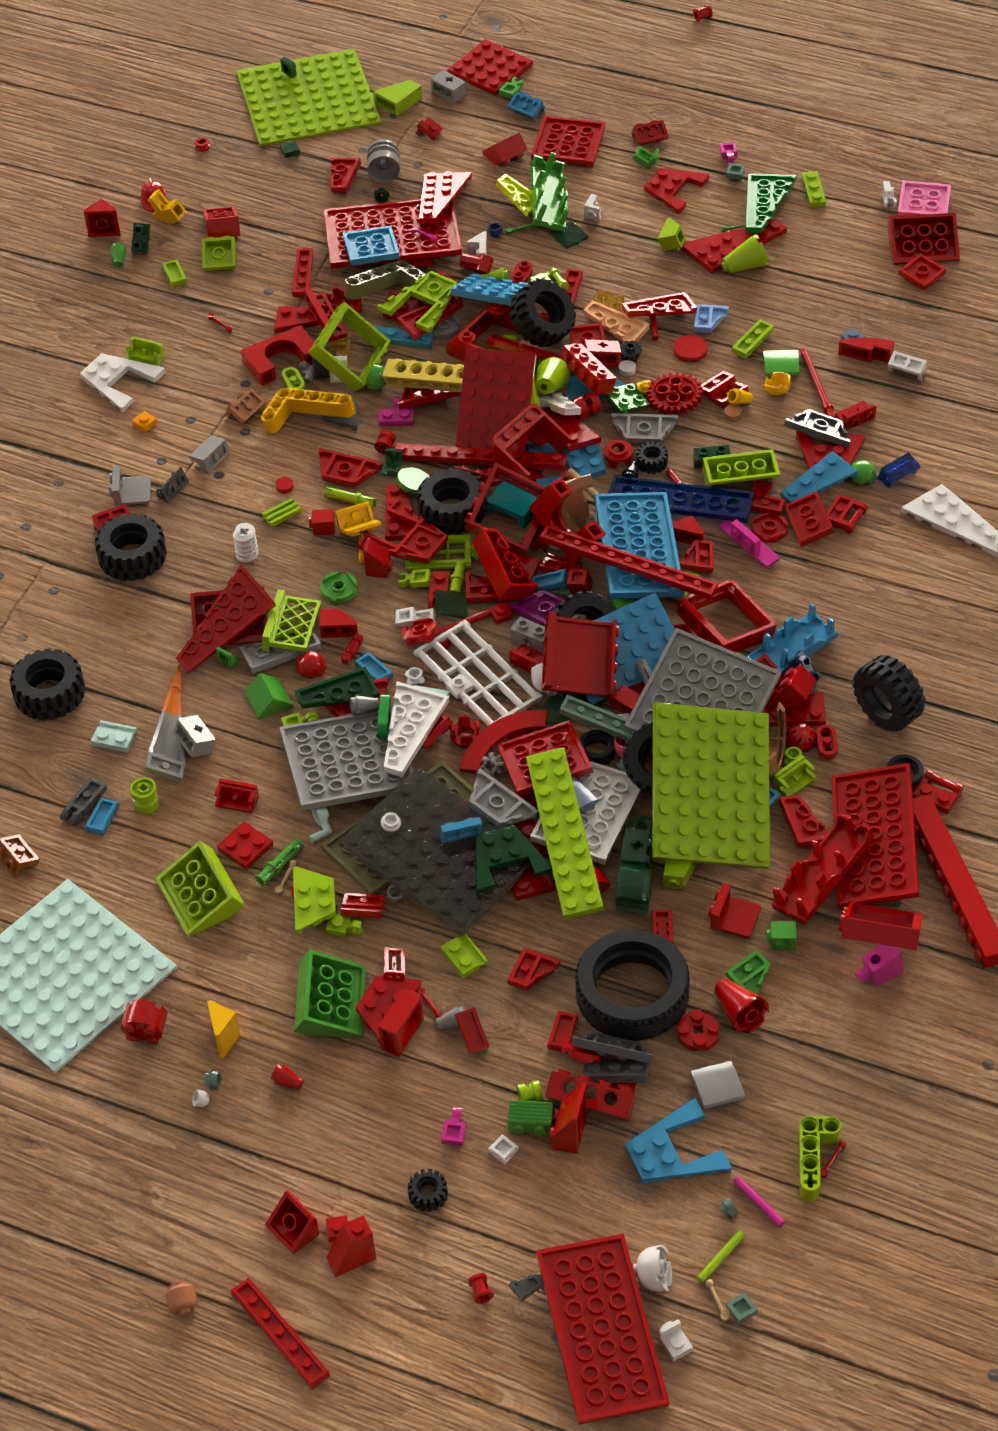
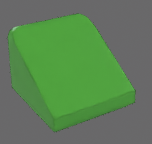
[216,647,240,668]

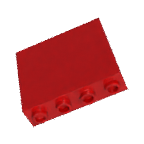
[541,611,619,698]

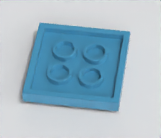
[343,226,400,266]

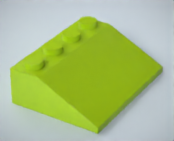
[155,841,245,937]

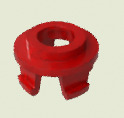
[604,440,633,469]
[450,714,481,747]

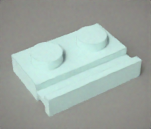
[91,720,137,753]

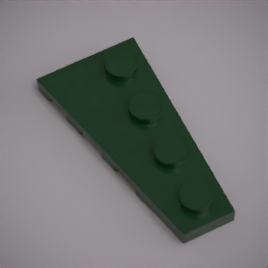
[295,666,380,709]

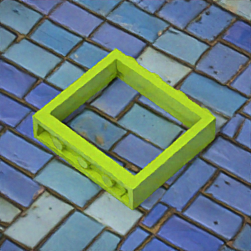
[308,302,390,392]

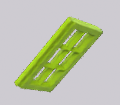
[405,534,471,571]

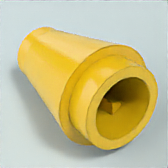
[727,388,753,405]

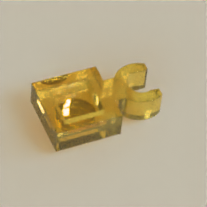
[593,290,624,310]

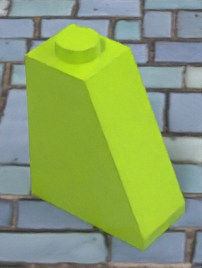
[374,80,422,116]

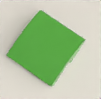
[763,350,800,376]

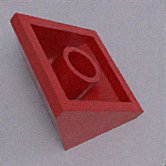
[84,199,121,237]
[265,1190,319,1254]

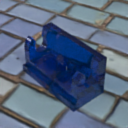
[878,452,921,488]

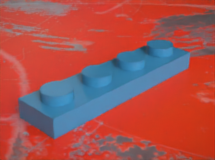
[365,326,435,349]

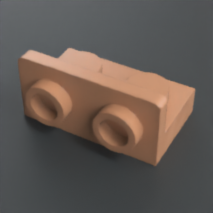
[226,388,266,425]

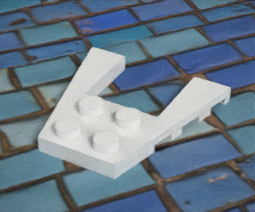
[80,353,165,413]

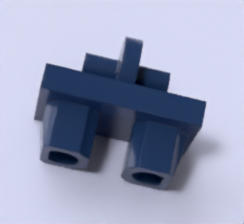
[787,651,821,683]

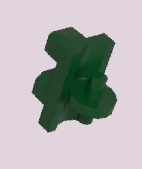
[131,223,151,254]

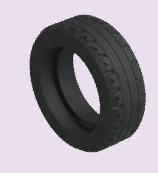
[575,930,690,1041]

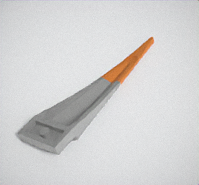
[144,664,185,783]

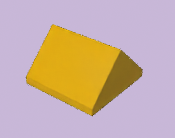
[207,1000,240,1058]

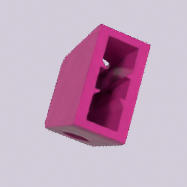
[855,944,904,986]

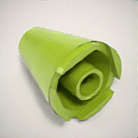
[721,234,769,274]
[536,357,571,395]

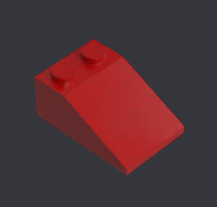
[203,206,240,238]
[549,1082,587,1154]

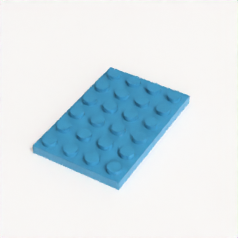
[586,593,675,705]

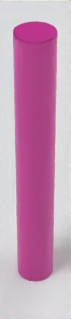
[733,1176,785,1227]

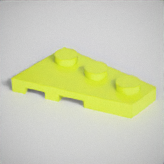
[496,174,533,217]

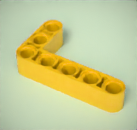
[261,388,356,434]

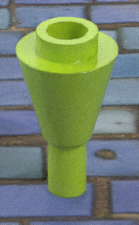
[481,267,509,281]

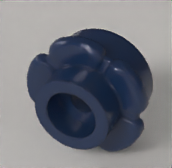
[487,222,503,237]

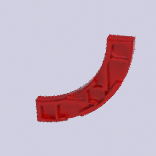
[459,710,548,774]

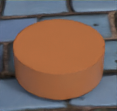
[724,405,742,421]

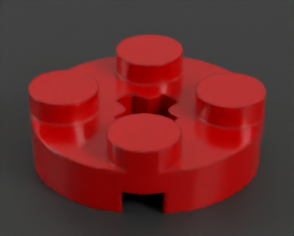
[401,618,439,646]
[677,1009,720,1051]

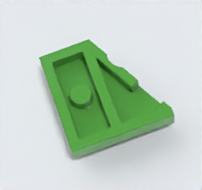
[725,950,771,994]

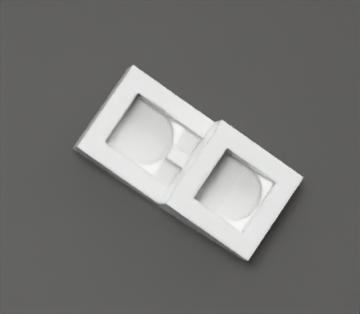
[395,607,436,627]

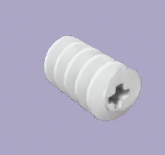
[233,523,259,563]

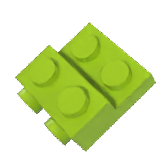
[202,236,236,271]

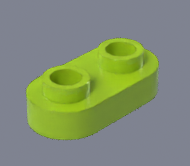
[282,367,305,390]

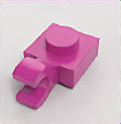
[719,142,738,166]
[441,1108,466,1146]

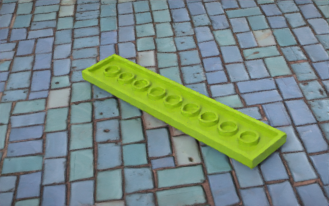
[526,747,604,920]

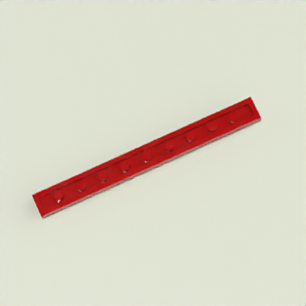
[391,443,567,471]
[539,525,718,600]

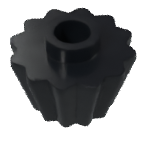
[620,340,642,362]

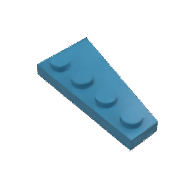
[780,451,858,503]

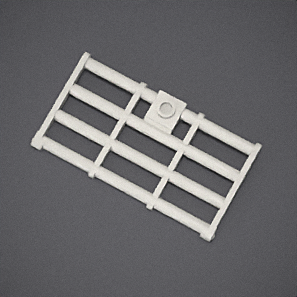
[413,620,544,726]

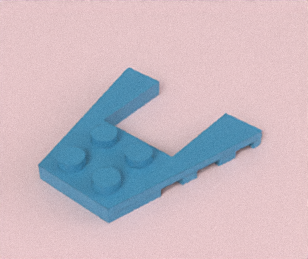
[526,443,606,487]
[625,1098,732,1184]

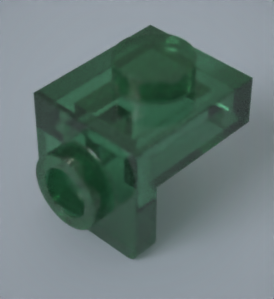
[381,448,404,477]

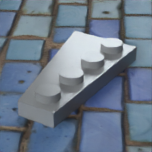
[239,633,322,674]

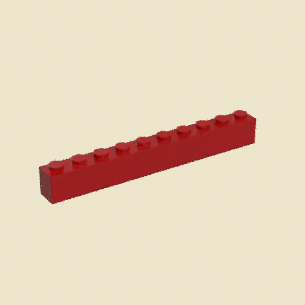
[913,794,998,968]

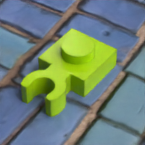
[398,569,431,588]

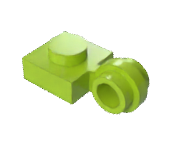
[281,711,320,726]

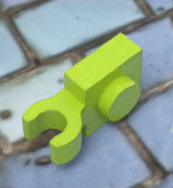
[325,914,364,938]

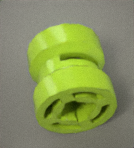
[517,1080,543,1102]

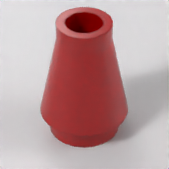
[271,1064,304,1091]

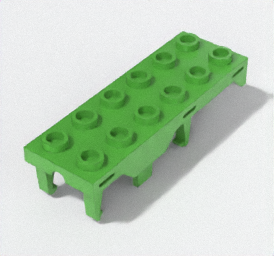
[530,152,569,232]

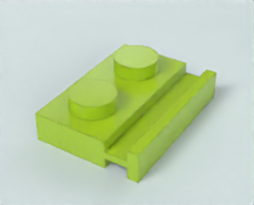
[440,932,488,979]

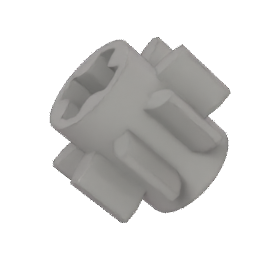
[480,752,505,777]

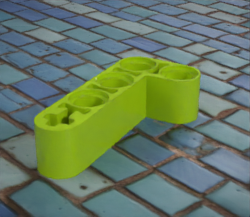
[799,1116,841,1202]

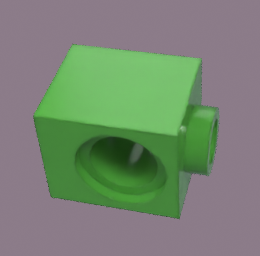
[766,921,797,950]

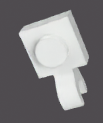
[882,181,897,208]

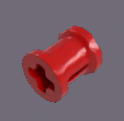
[693,4,713,22]
[468,1273,494,1304]

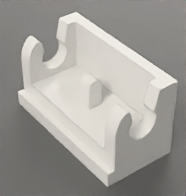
[888,351,927,381]

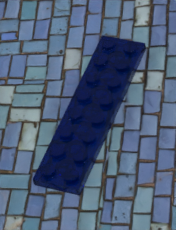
[609,475,755,523]

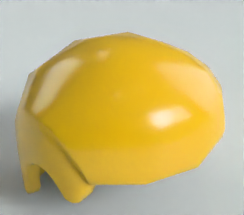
[764,372,791,396]

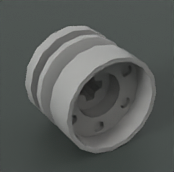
[367,139,400,183]

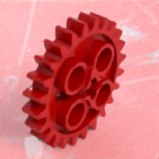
[647,372,703,416]

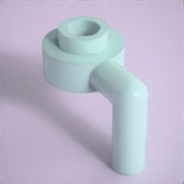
[309,807,332,843]

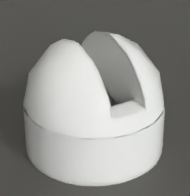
[192,1089,210,1107]

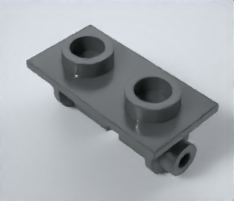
[156,467,189,503]

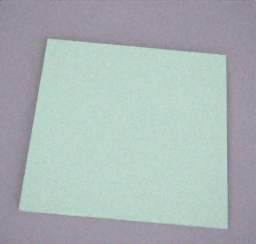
[0,879,178,1073]

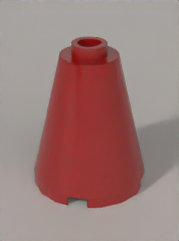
[714,979,769,1033]

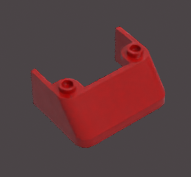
[446,303,521,362]
[491,405,572,478]

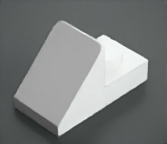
[466,231,487,256]

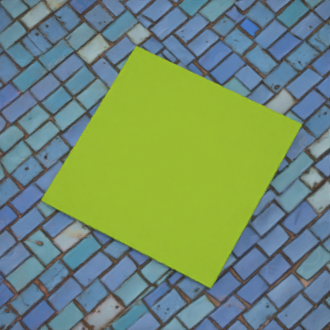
[236,49,382,146]

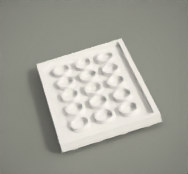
[530,761,642,865]

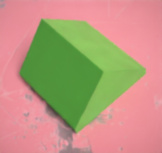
[244,673,293,720]

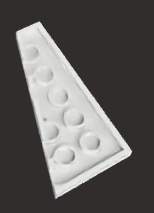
[901,484,998,558]

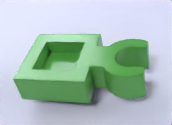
[499,77,523,99]

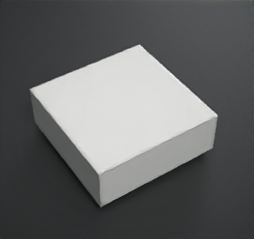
[488,1134,519,1165]

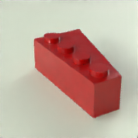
[472,528,539,600]

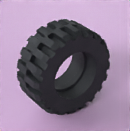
[509,279,576,347]
[417,468,486,535]
[95,513,167,581]
[553,591,617,620]
[9,649,85,720]
[852,655,926,731]
[622,720,653,796]

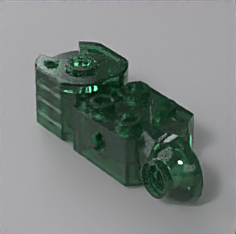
[615,815,652,914]

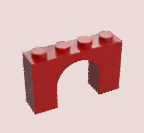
[241,325,315,386]
[529,478,606,564]

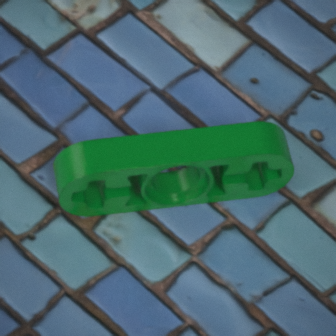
[377,695,391,738]

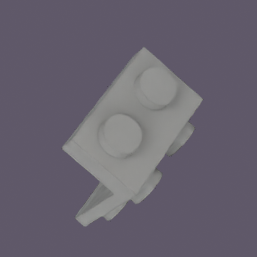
[109,465,151,506]

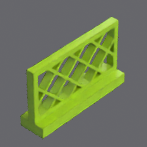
[262,589,321,652]

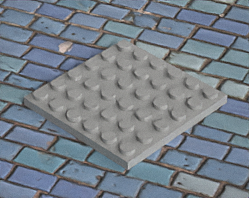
[625,628,781,731]
[279,707,418,811]

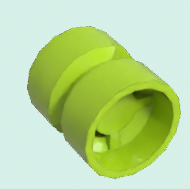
[130,777,159,814]

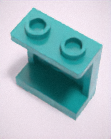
[486,481,537,529]

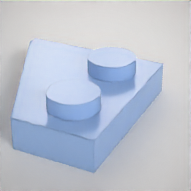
[694,304,729,333]

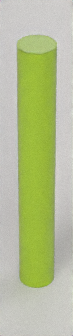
[697,1231,745,1284]

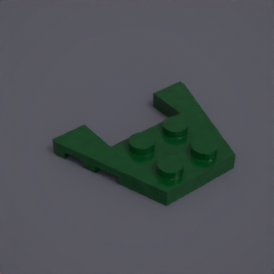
[476,825,552,893]

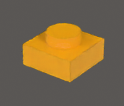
[132,411,157,433]

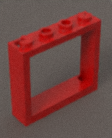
[464,463,546,555]
[676,579,777,653]
[838,901,923,951]

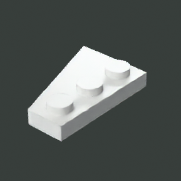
[538,392,581,415]

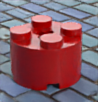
[121,999,168,1044]

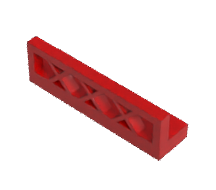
[304,287,347,342]

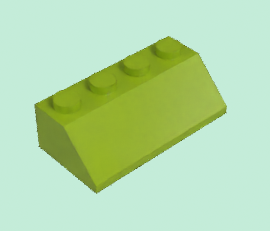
[702,449,780,485]

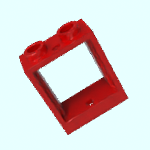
[378,988,424,1057]

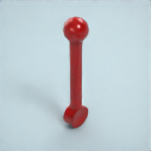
[208,313,232,332]
[417,987,443,1018]
[820,1140,846,1178]

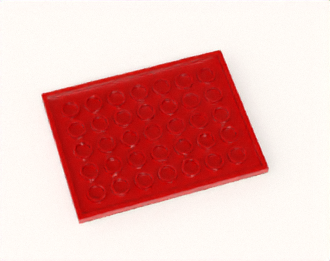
[324,199,462,269]

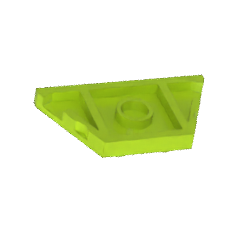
[293,866,336,935]

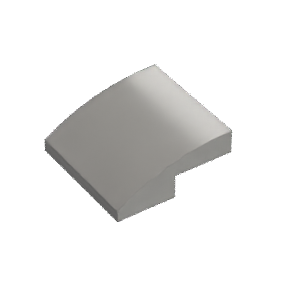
[690,1061,745,1109]

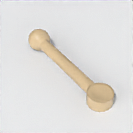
[275,860,297,895]
[705,1279,729,1322]

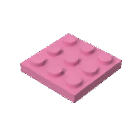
[898,180,951,216]

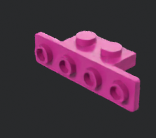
[719,517,780,568]

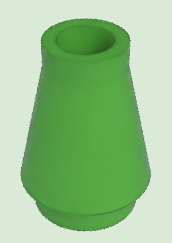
[110,242,126,268]

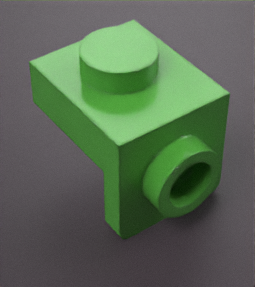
[632,146,659,169]

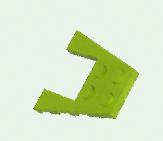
[377,271,457,333]

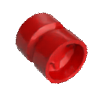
[571,392,602,420]

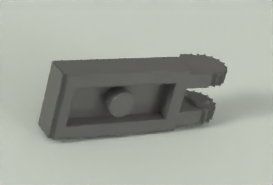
[60,778,107,826]

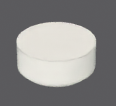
[619,360,636,376]

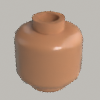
[166,1281,198,1317]

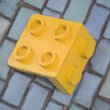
[334,501,381,537]

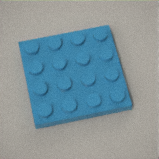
[450,274,528,306]

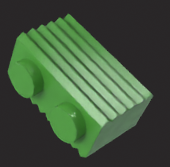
[508,1100,553,1136]

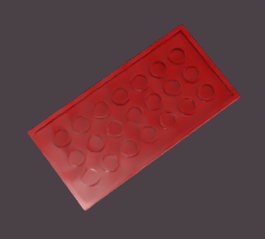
[831,763,920,909]
[536,1233,670,1425]

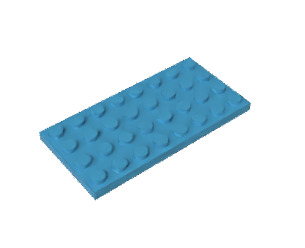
[594,492,685,599]

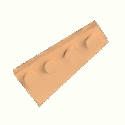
[583,300,650,343]

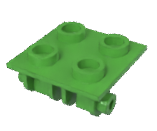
[606,383,650,414]

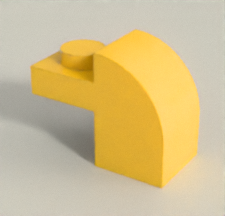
[147,189,187,224]

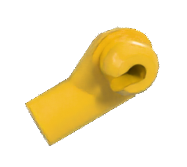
[636,380,651,394]

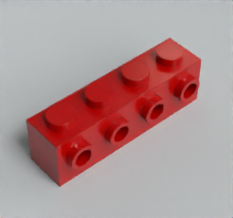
[561,343,616,395]

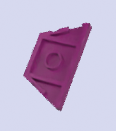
[507,590,564,627]

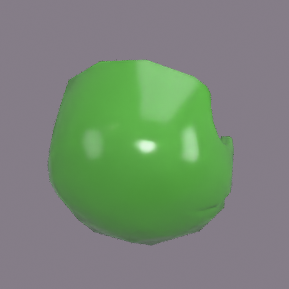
[367,364,386,390]
[849,460,877,486]

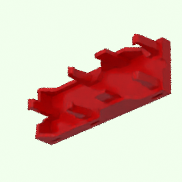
[771,813,874,925]

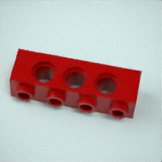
[545,1068,637,1120]

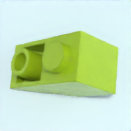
[658,218,686,251]

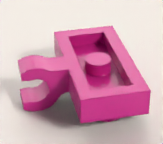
[378,397,414,426]

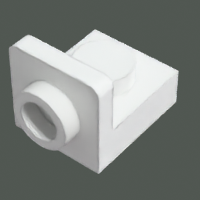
[584,194,601,222]
[659,1319,693,1362]

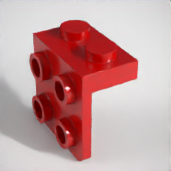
[708,882,761,938]

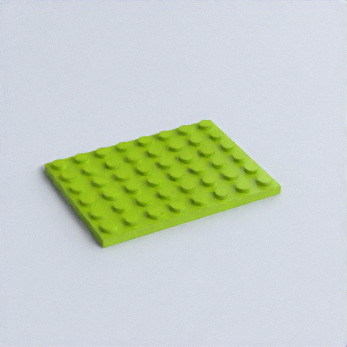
[652,702,770,869]

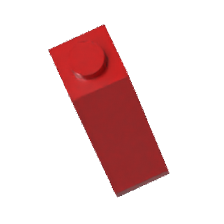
[326,1215,376,1277]

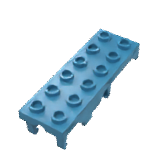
[745,603,838,676]

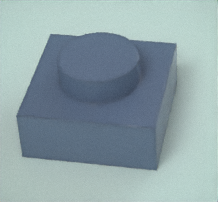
[841,328,865,339]

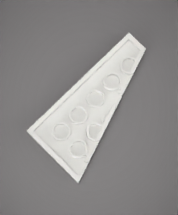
[384,681,449,777]

